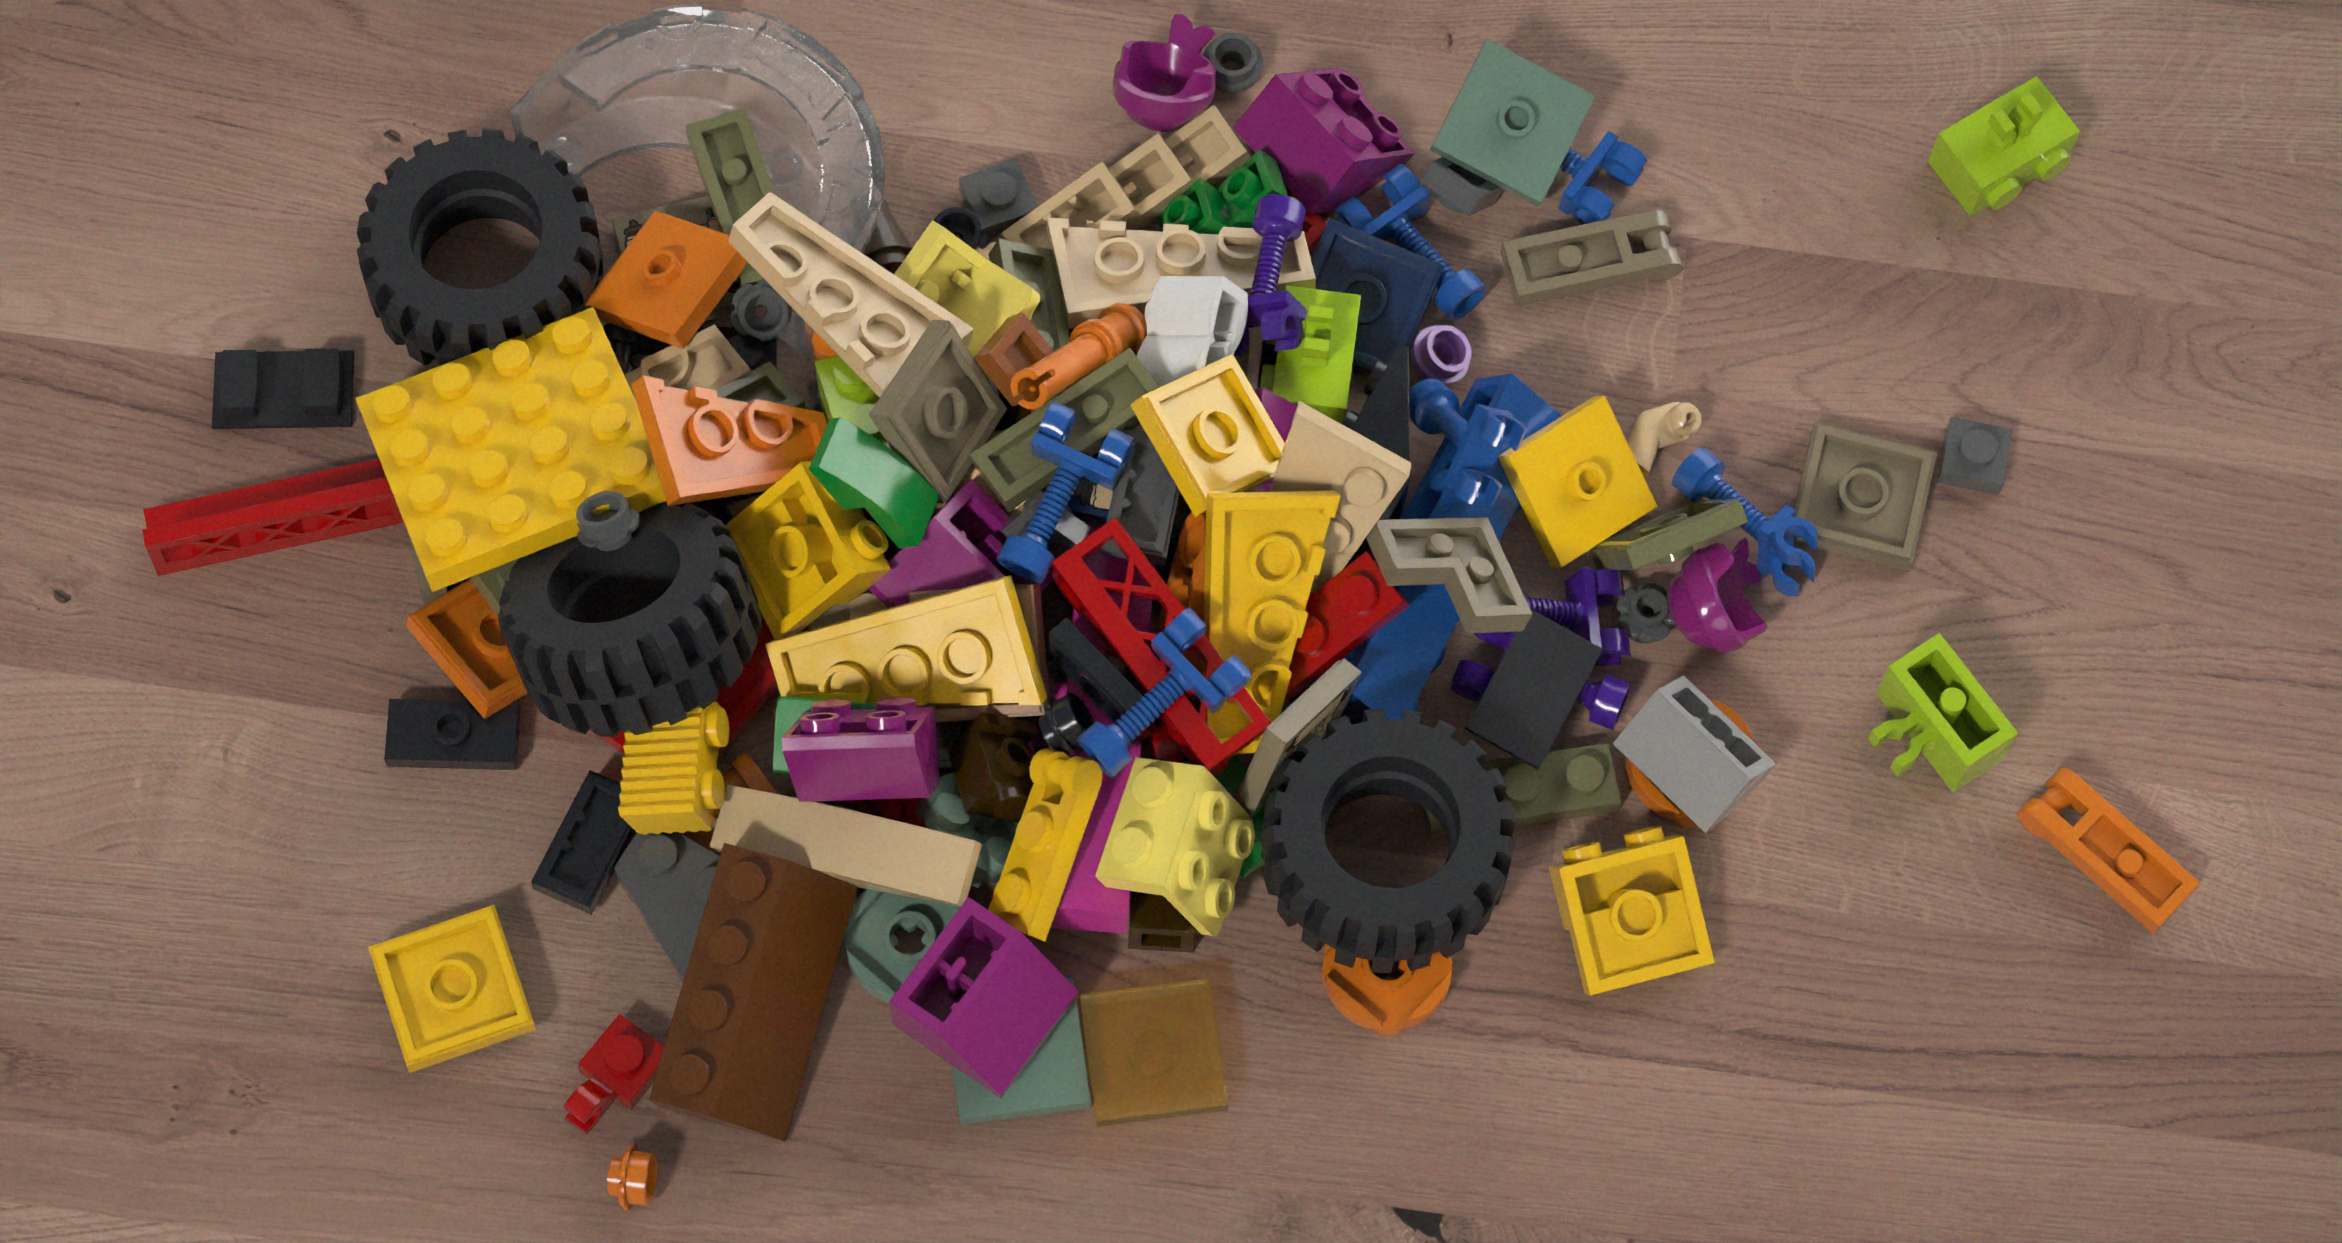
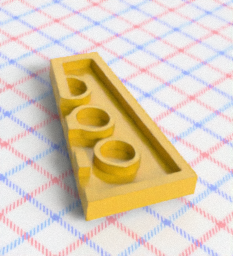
[1202,490,1341,754]
[765,575,1048,706]

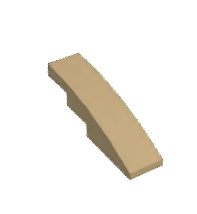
[1002,105,1251,249]
[710,785,982,907]

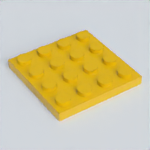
[355,307,666,592]

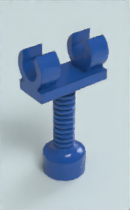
[1558,131,1647,225]
[1333,164,1487,321]
[1409,378,1527,509]
[996,401,1135,583]
[1672,447,1818,597]
[1076,607,1252,778]

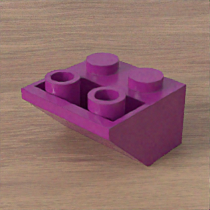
[1233,68,1415,214]
[868,479,1053,609]
[781,697,940,802]
[889,897,1079,1099]

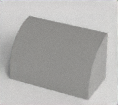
[1613,675,1776,833]

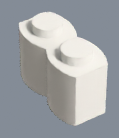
[1137,276,1248,387]

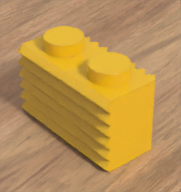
[618,701,729,835]

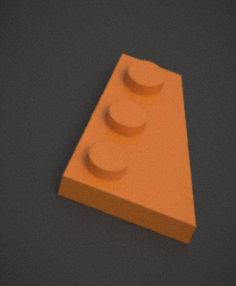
[631,375,827,506]

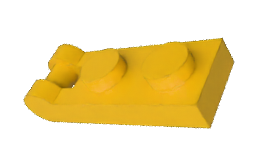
[988,748,1103,942]

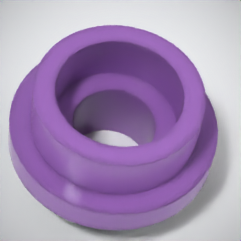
[1410,325,1472,386]

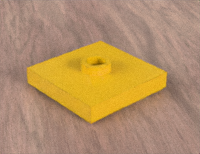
[1130,354,1285,518]
[1498,395,1658,567]
[368,905,536,1073]

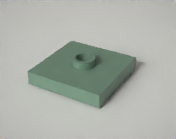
[1429,39,1596,207]
[952,976,1091,1125]

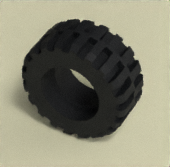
[357,128,604,366]
[498,501,761,737]
[1261,709,1516,973]

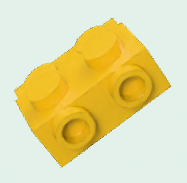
[725,461,891,640]
[1549,826,1715,996]

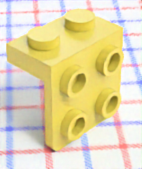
[894,220,1040,380]
[1095,757,1255,936]

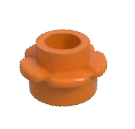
[607,1144,658,1210]

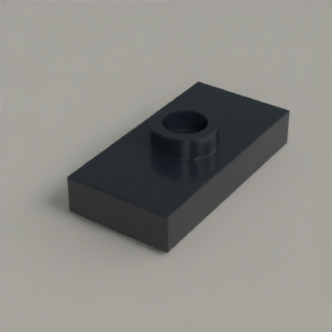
[1049,617,1155,746]
[384,699,521,770]
[531,770,635,915]

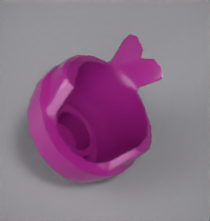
[1113,14,1216,132]
[1668,537,1767,653]

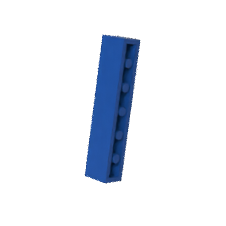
[1314,373,1562,725]

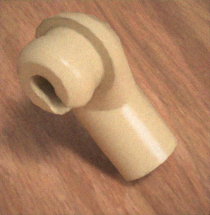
[1627,402,1702,477]

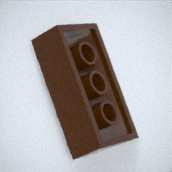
[649,843,858,1142]

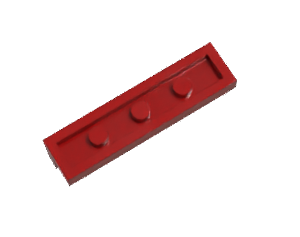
[142,459,404,576]
[1052,517,1271,777]

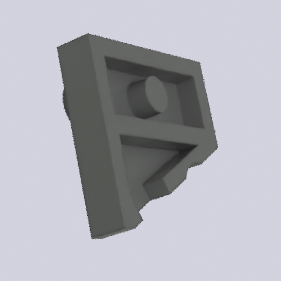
[613,832,720,983]

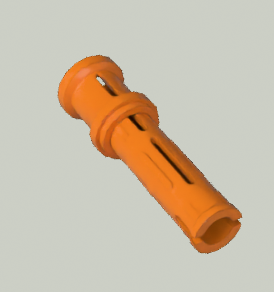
[1010,303,1147,410]

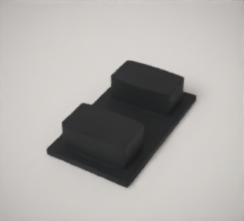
[212,348,354,429]
[1465,609,1603,770]

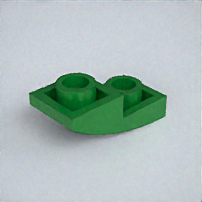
[1158,150,1288,235]
[809,417,939,549]

